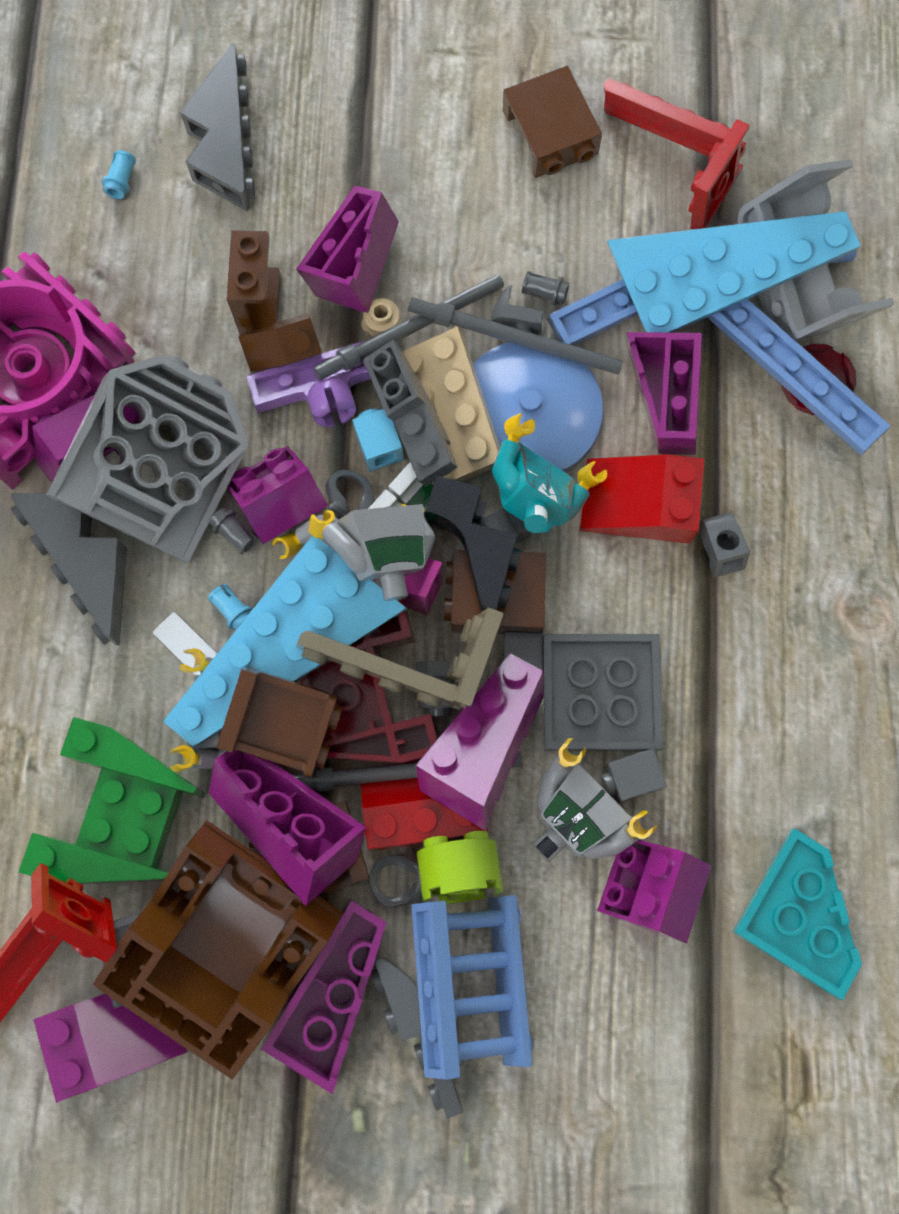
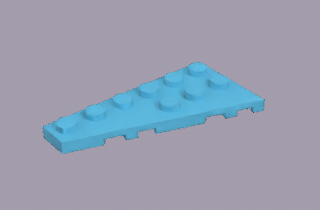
[607,211,861,333]
[163,536,407,747]

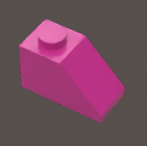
[402,559,443,616]

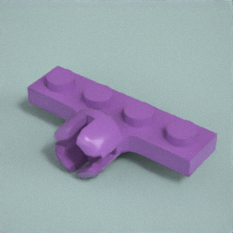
[246,340,371,428]

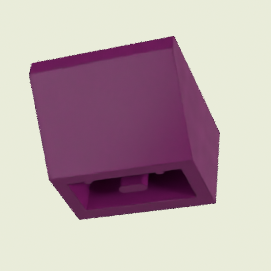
[227,445,328,544]
[597,840,712,944]

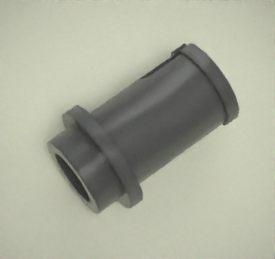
[522,271,569,306]
[209,507,258,555]

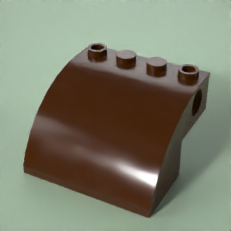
[92,820,344,1080]

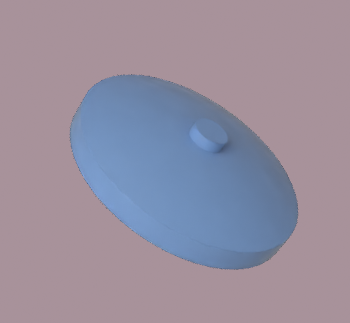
[473,342,603,473]

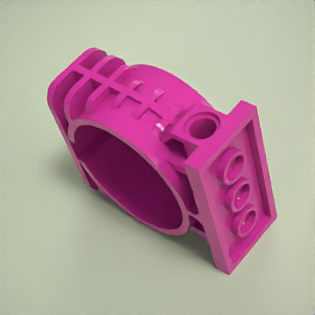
[0,251,136,490]

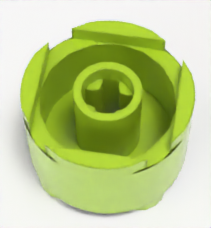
[417,831,504,904]

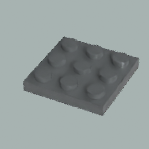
[543,634,663,751]

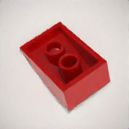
[579,454,704,544]

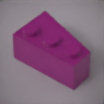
[296,185,399,313]
[627,332,702,455]
[32,395,139,484]

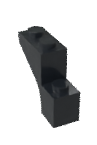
[426,475,522,612]

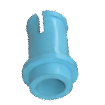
[102,150,136,199]
[208,584,253,630]

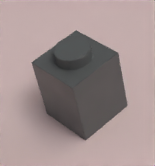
[601,748,667,804]

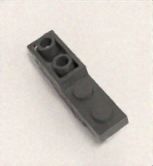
[363,340,458,487]
[371,957,464,1119]

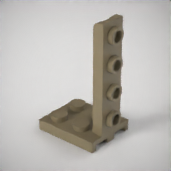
[296,608,504,710]

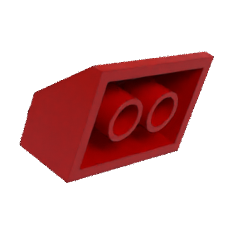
[361,778,488,852]

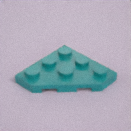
[732,828,862,1000]

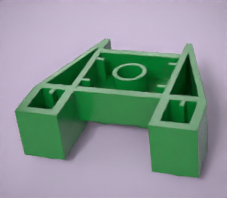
[18,717,205,885]

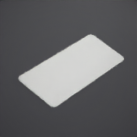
[153,612,217,675]

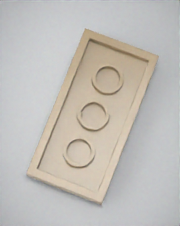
[402,326,500,485]

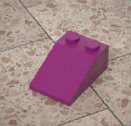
[33,994,188,1103]

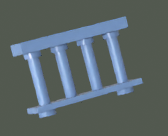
[411,895,533,1080]

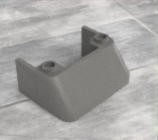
[738,159,894,342]

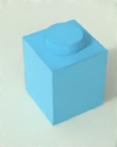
[352,408,404,472]

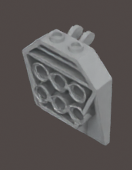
[46,355,249,563]

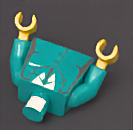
[492,413,607,533]

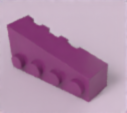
[261,898,386,1094]

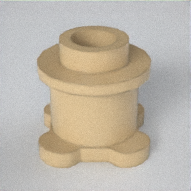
[361,298,402,337]

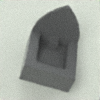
[491,285,544,335]

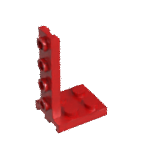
[604,78,750,230]
[0,863,117,1023]

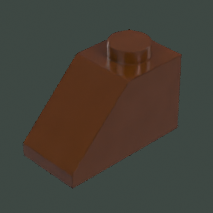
[238,313,322,371]

